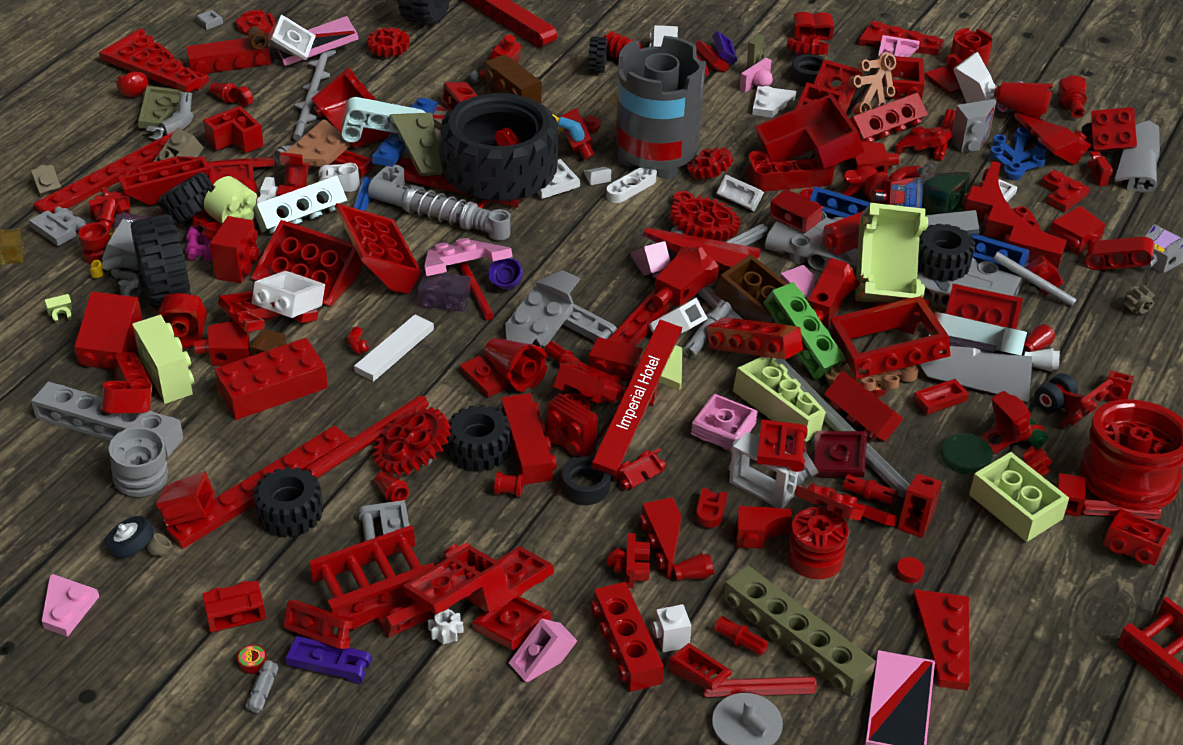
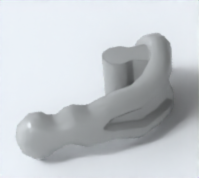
[111,268,142,299]

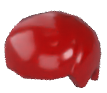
[115,71,148,98]

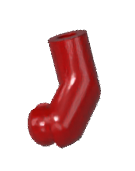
[347,326,369,355]

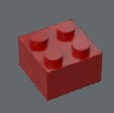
[210,216,260,284]

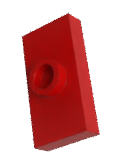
[460,355,508,398]

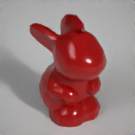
[842,166,889,204]

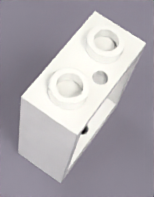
[252,271,325,318]
[729,432,798,508]

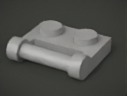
[358,500,409,542]

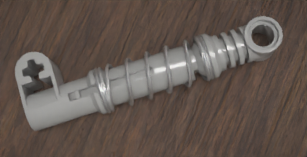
[368,165,510,240]

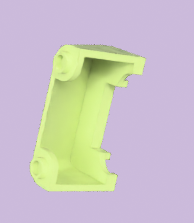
[855,203,928,302]

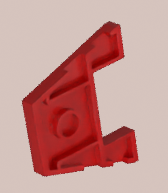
[218,291,318,332]
[794,483,899,526]

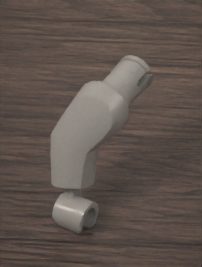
[146,92,194,140]

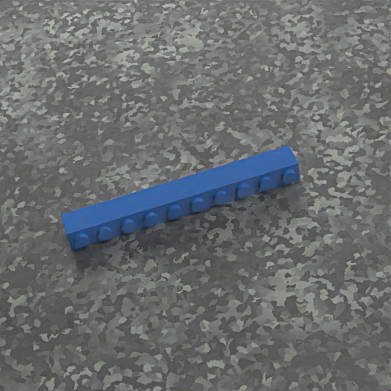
[810,186,1029,276]

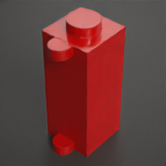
[822,211,863,256]

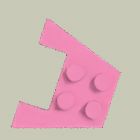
[424,238,512,276]

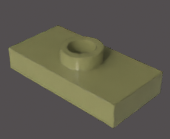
[746,34,765,70]

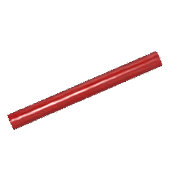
[457,261,494,320]

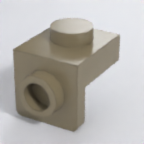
[31,165,61,197]

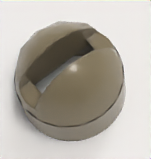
[147,533,172,557]

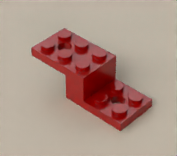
[796,59,863,113]
[403,545,554,615]

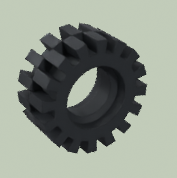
[588,36,607,73]

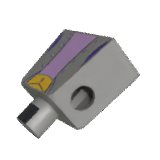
[1140,224,1183,273]

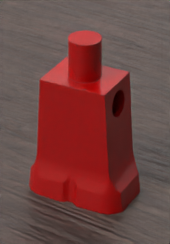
[652,246,719,308]
[808,258,860,328]

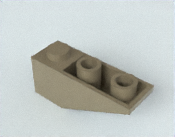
[153,128,204,162]

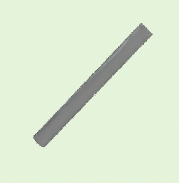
[992,252,1076,307]

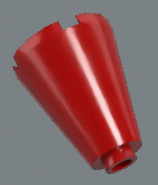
[993,82,1053,121]
[484,338,548,392]

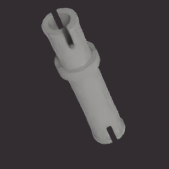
[682,300,732,359]

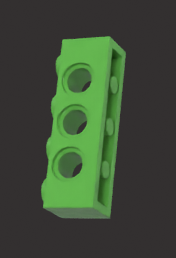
[763,282,846,380]

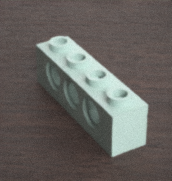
[253,176,347,234]

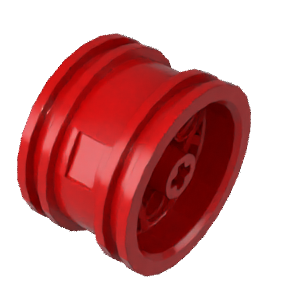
[1079,399,1183,510]

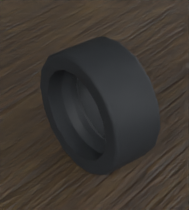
[791,54,826,87]
[561,456,610,505]

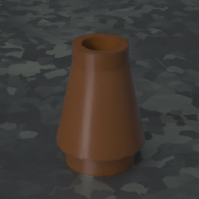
[248,26,268,49]

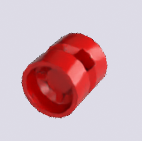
[78,222,110,265]

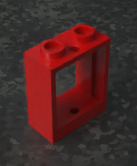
[882,56,925,101]

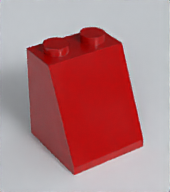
[75,291,143,370]

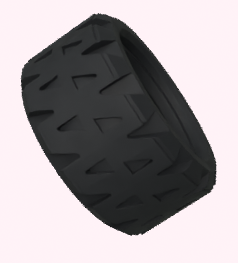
[440,93,558,201]

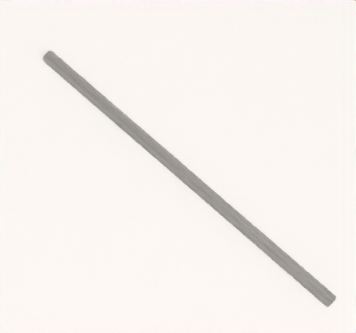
[698,285,910,498]

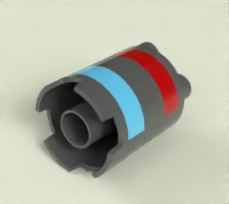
[616,36,706,179]

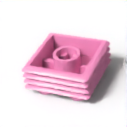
[691,394,758,451]

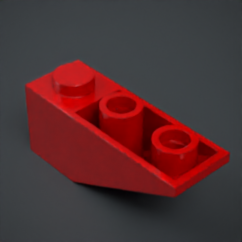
[639,497,681,579]

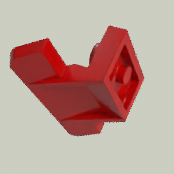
[207,157,275,187]
[351,598,435,638]

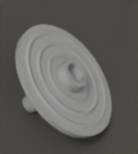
[712,693,783,745]

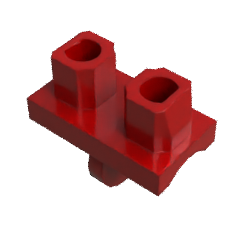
[88,187,130,220]
[606,533,650,588]

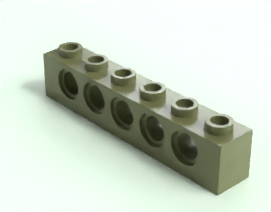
[724,565,876,697]

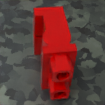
[553,361,628,403]

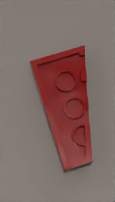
[858,21,945,56]
[912,589,970,691]

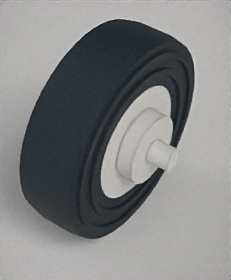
[105,516,154,559]

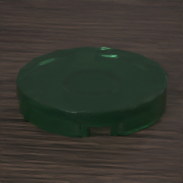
[941,433,993,475]

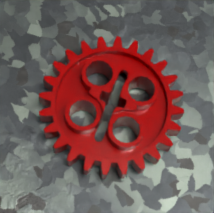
[669,195,741,241]
[372,406,451,477]

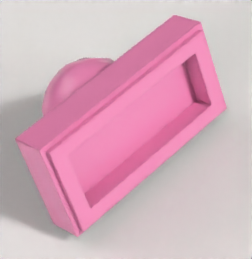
[740,58,773,93]

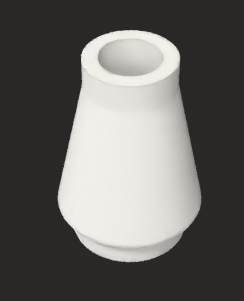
[1025,348,1060,372]

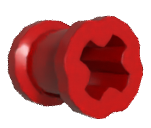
[494,471,524,497]

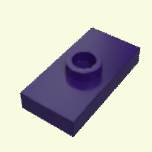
[712,31,737,65]

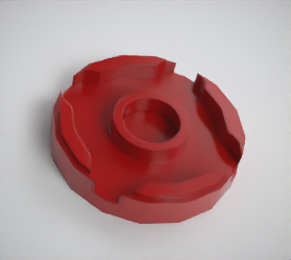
[236,10,275,36]

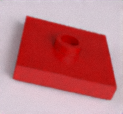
[472,596,552,650]

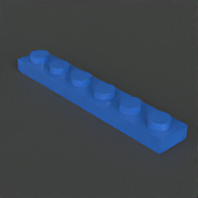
[372,98,438,167]

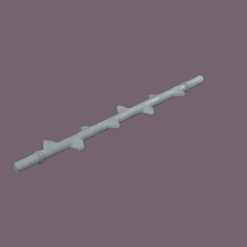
[293,50,336,141]

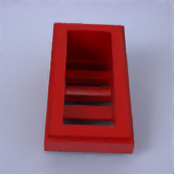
[669,643,732,691]

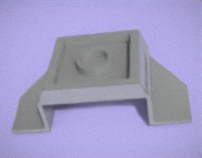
[505,270,580,347]

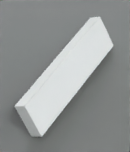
[354,315,434,382]

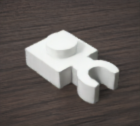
[257,177,278,204]

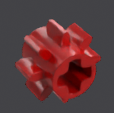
[1022,446,1053,477]

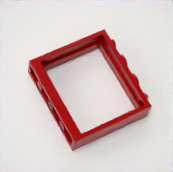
[830,296,951,379]

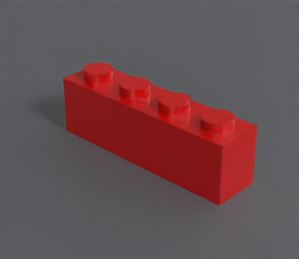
[186,37,271,74]
[501,393,557,485]

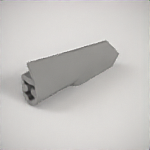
[1114,120,1160,193]
[919,346,1032,402]

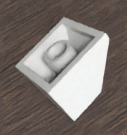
[268,15,316,60]
[953,52,996,103]

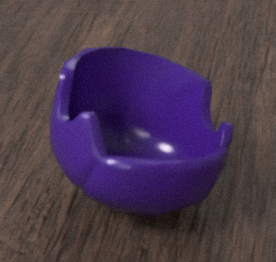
[488,258,523,291]

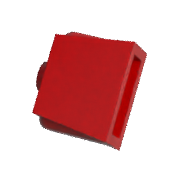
[1049,205,1105,255]
[156,471,215,526]

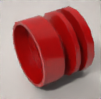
[788,507,849,579]

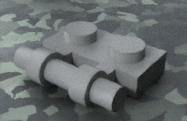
[29,207,86,246]

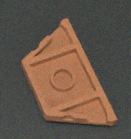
[279,119,349,167]

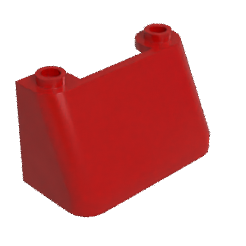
[311,67,391,149]

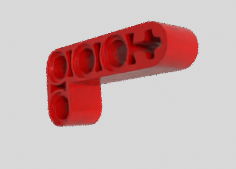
[747,151,835,192]
[101,352,152,413]

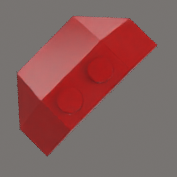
[118,156,211,205]

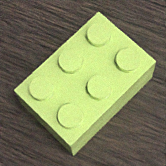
[133,315,194,404]
[969,452,1069,542]

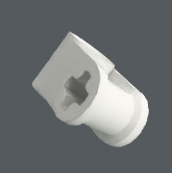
[318,163,360,192]

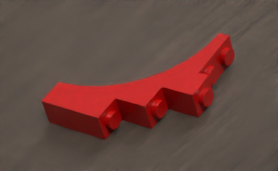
[962,161,1067,270]

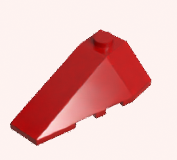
[1014,113,1091,165]

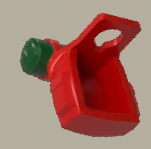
[978,391,1048,455]

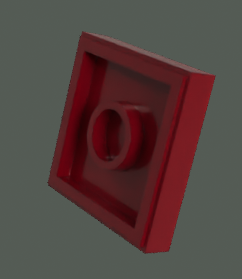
[813,431,867,478]

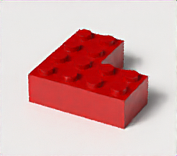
[754,94,864,169]

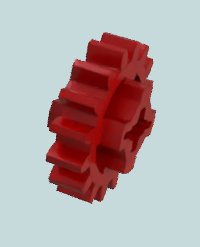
[367,27,410,58]
[786,34,829,56]
[687,147,734,180]

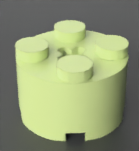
[204,176,257,224]

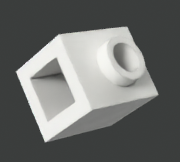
[652,604,691,652]

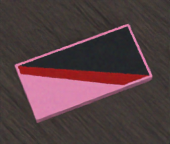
[276,16,359,66]
[865,650,935,745]

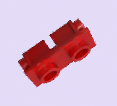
[612,448,666,490]

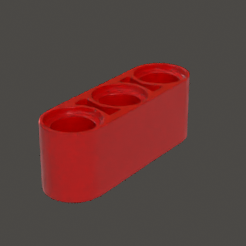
[1085,237,1155,270]

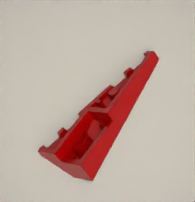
[643,227,761,272]

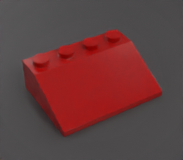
[334,203,422,294]
[251,219,364,307]

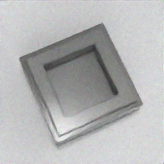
[196,10,223,30]

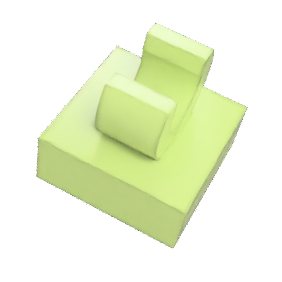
[45,294,72,323]

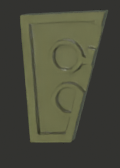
[138,86,185,129]
[389,113,442,176]

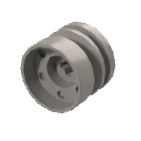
[108,427,168,497]

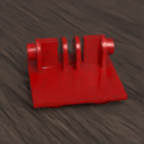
[925,54,963,93]

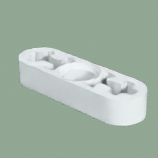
[606,167,657,203]

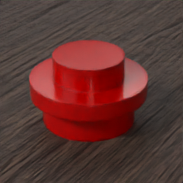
[582,115,601,134]

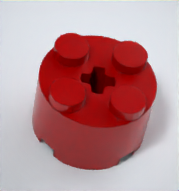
[950,28,992,66]
[157,293,207,349]

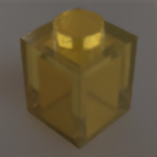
[0,228,25,265]

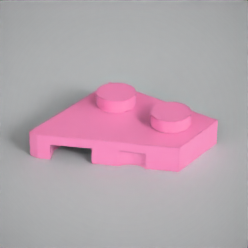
[877,35,920,60]
[42,574,99,637]

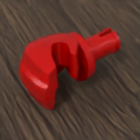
[1058,75,1087,118]

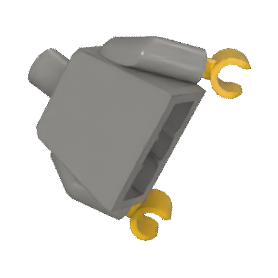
[89,219,140,278]

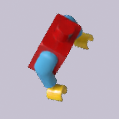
[553,108,595,161]

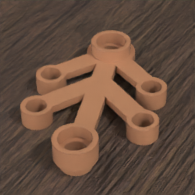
[849,52,896,115]
[825,363,918,391]

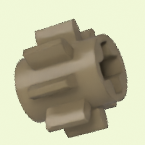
[1124,285,1155,314]

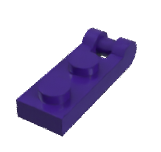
[286,636,372,684]

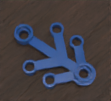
[990,127,1048,181]

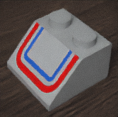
[950,99,996,153]

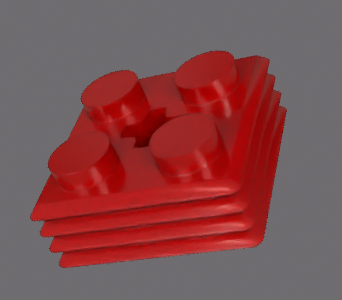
[547,393,597,457]

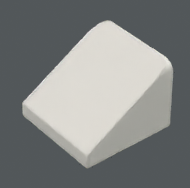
[584,167,611,185]

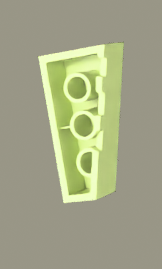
[733,356,826,442]

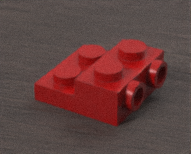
[1103,509,1172,566]

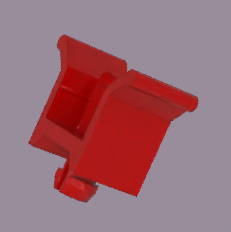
[276,152,310,196]

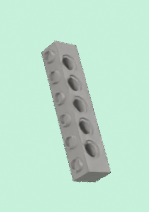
[31,382,183,458]

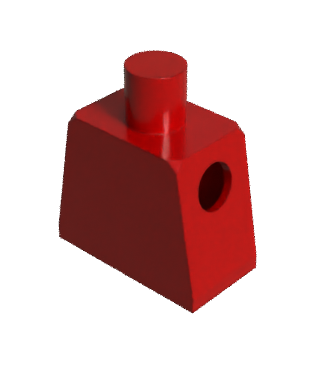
[847,141,899,174]
[194,321,250,366]
[898,474,942,538]

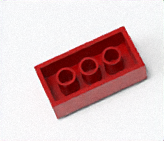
[214,338,328,420]

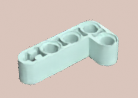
[342,97,426,142]
[934,312,1027,356]

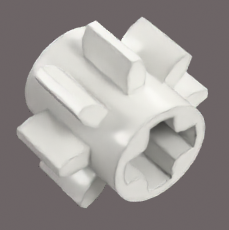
[428,608,464,644]

